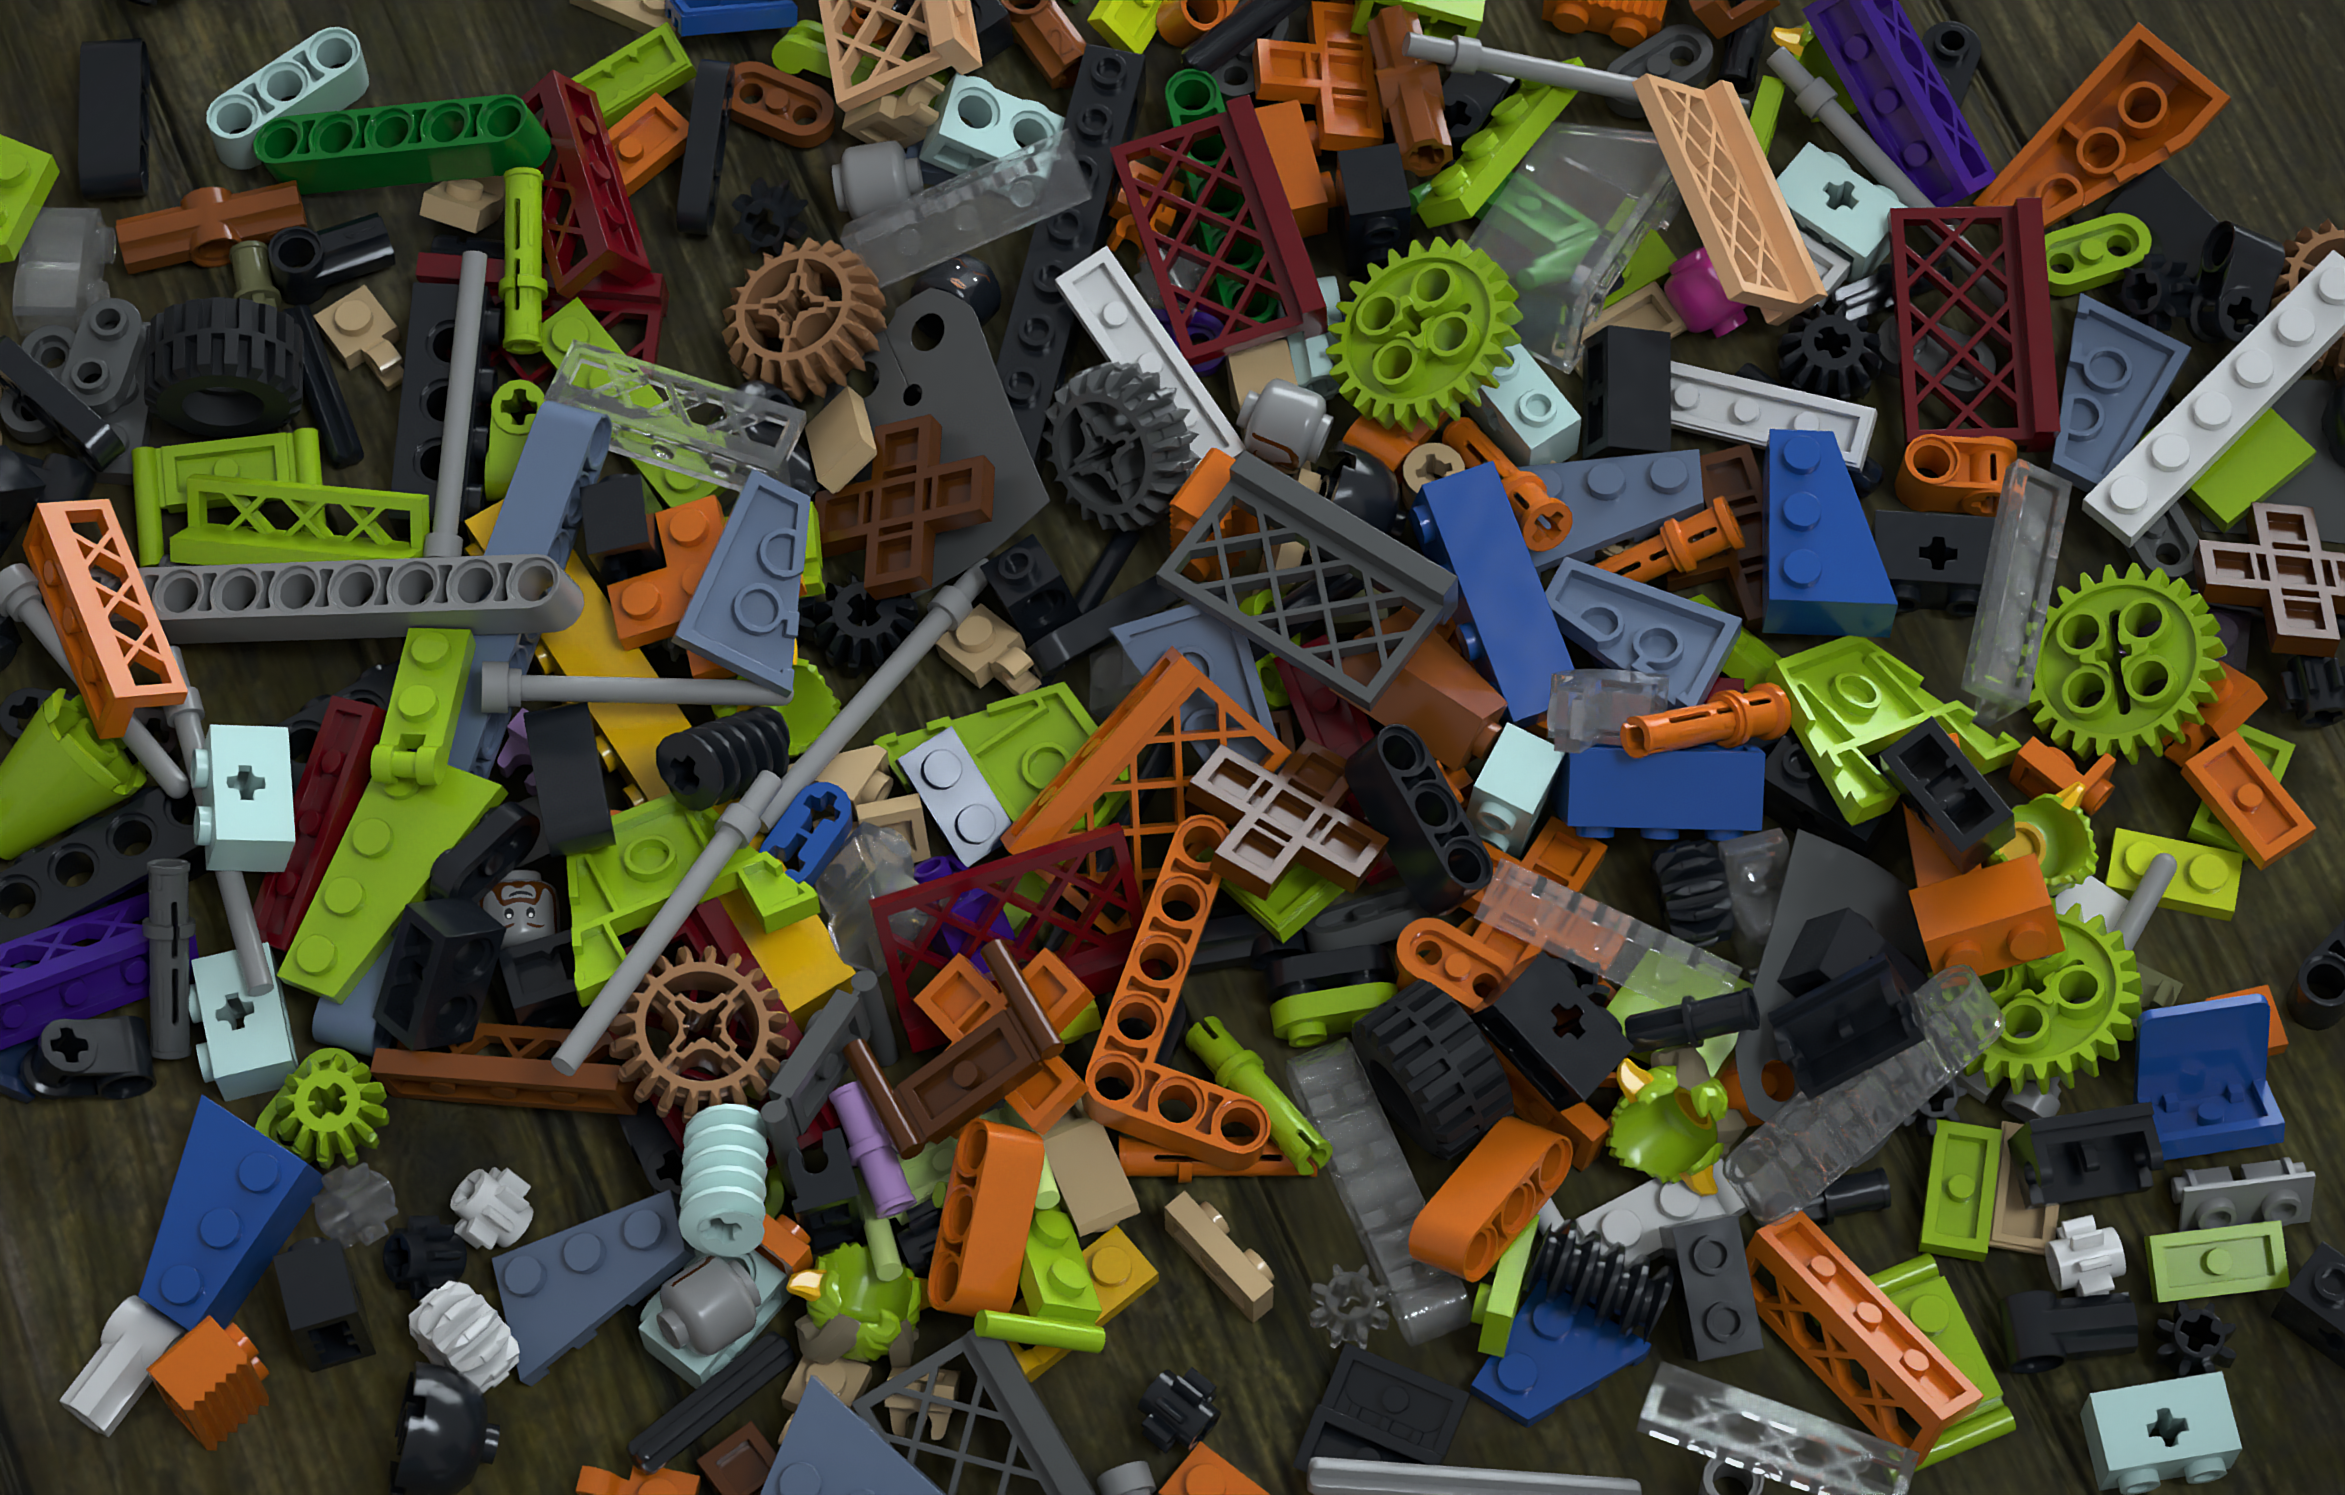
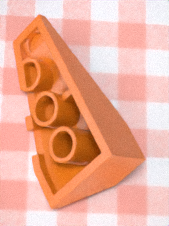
[1973,22,2231,230]

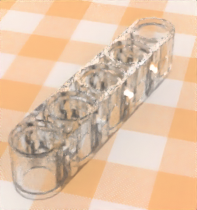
[1722,964,2006,1226]
[1284,1037,1474,1348]

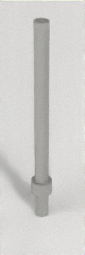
[1402,32,1750,117]
[1766,46,2006,317]
[423,251,488,601]
[759,558,989,833]
[163,646,274,996]
[551,770,783,1076]

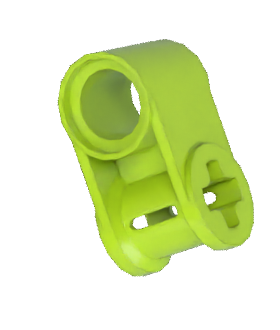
[485,379,548,501]

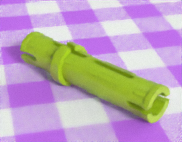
[498,167,548,354]
[1185,1016,1333,1176]

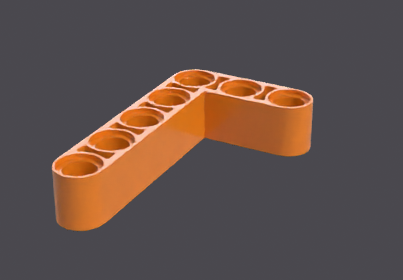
[1081,814,1271,1171]

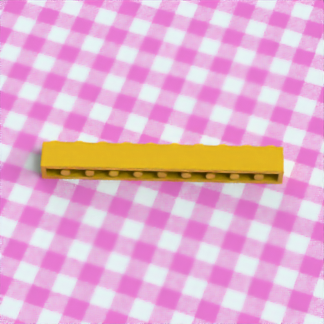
[463,499,856,1033]

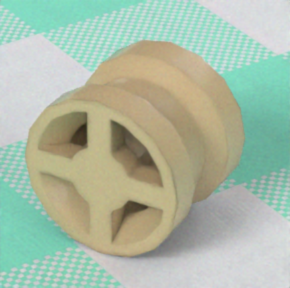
[1402,443,1465,510]

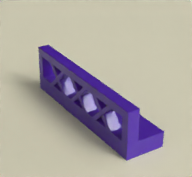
[1802,0,1997,207]
[0,892,199,1050]

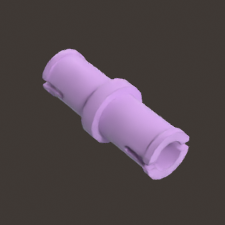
[829,1081,917,1219]

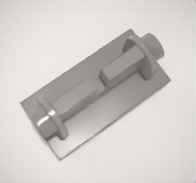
[2170,1157,2316,1232]

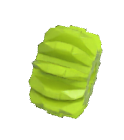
[274,1053,389,1170]

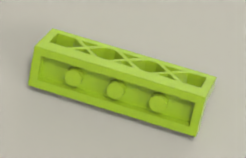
[170,473,430,565]

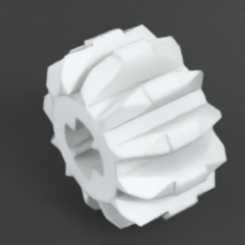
[409,1280,520,1393]

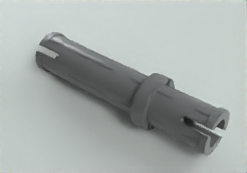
[142,858,196,1059]

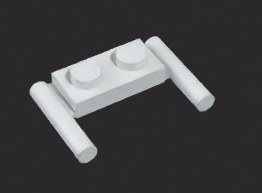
[1537,1158,1751,1267]

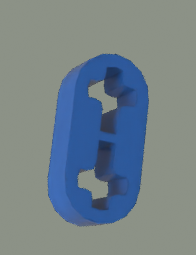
[759,782,852,887]

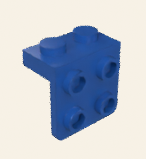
[2133,994,2285,1160]

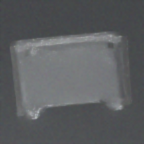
[1441,121,1683,374]

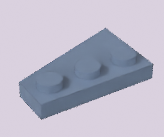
[1515,449,1705,579]
[1545,556,1742,710]
[492,1189,696,1387]

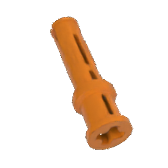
[1442,417,1573,551]
[1592,495,1746,584]
[1620,682,1792,759]

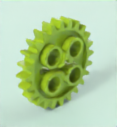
[1326,237,1523,433]
[2016,563,2227,765]
[1927,897,2143,1095]

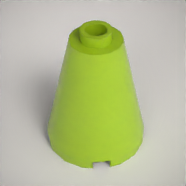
[0,688,147,860]

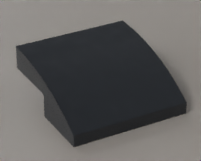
[1292,1342,1472,1473]

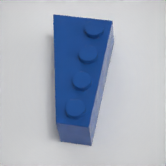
[1407,461,1585,729]

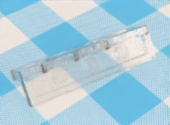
[840,128,1092,289]
[544,339,807,492]
[1961,459,2073,727]
[1474,857,1743,1007]
[1636,1361,1920,1495]

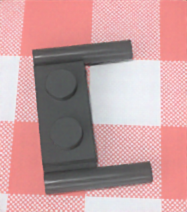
[761,970,899,1196]

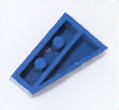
[1762,429,1898,638]
[1551,732,1766,841]
[138,1094,328,1331]

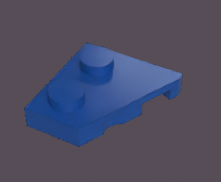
[1470,1278,1651,1428]

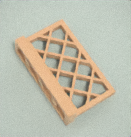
[818,0,983,112]
[1632,73,1828,326]

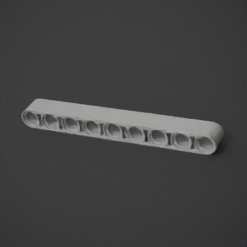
[43,554,584,644]

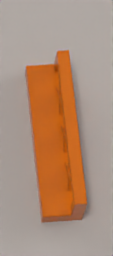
[22,499,188,739]
[1745,1208,1984,1471]

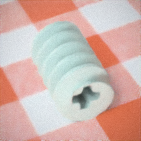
[678,1104,768,1258]

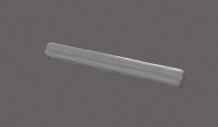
[1307,1457,1642,1495]

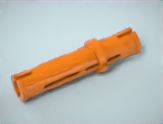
[1119,1136,1318,1183]

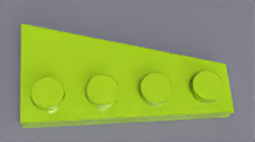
[277,750,509,1005]

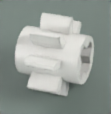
[450,1167,533,1250]
[2045,1215,2126,1297]

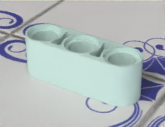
[207,27,369,170]

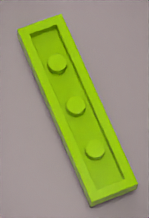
[1416,57,1585,228]
[540,296,731,509]

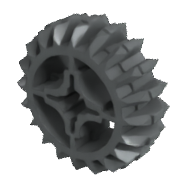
[1042,361,1201,532]

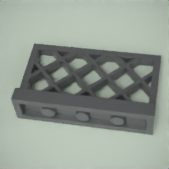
[1156,450,1458,712]
[851,1328,1096,1495]

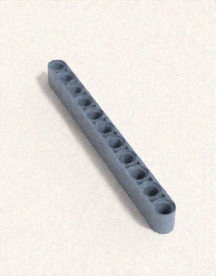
[312,400,612,1057]

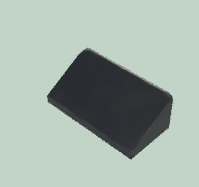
[2103,164,2220,284]

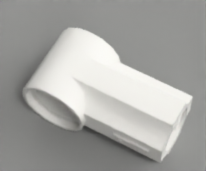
[59,1295,190,1438]

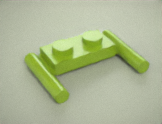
[131,428,326,568]
[932,1181,1106,1353]
[1809,1252,2016,1481]

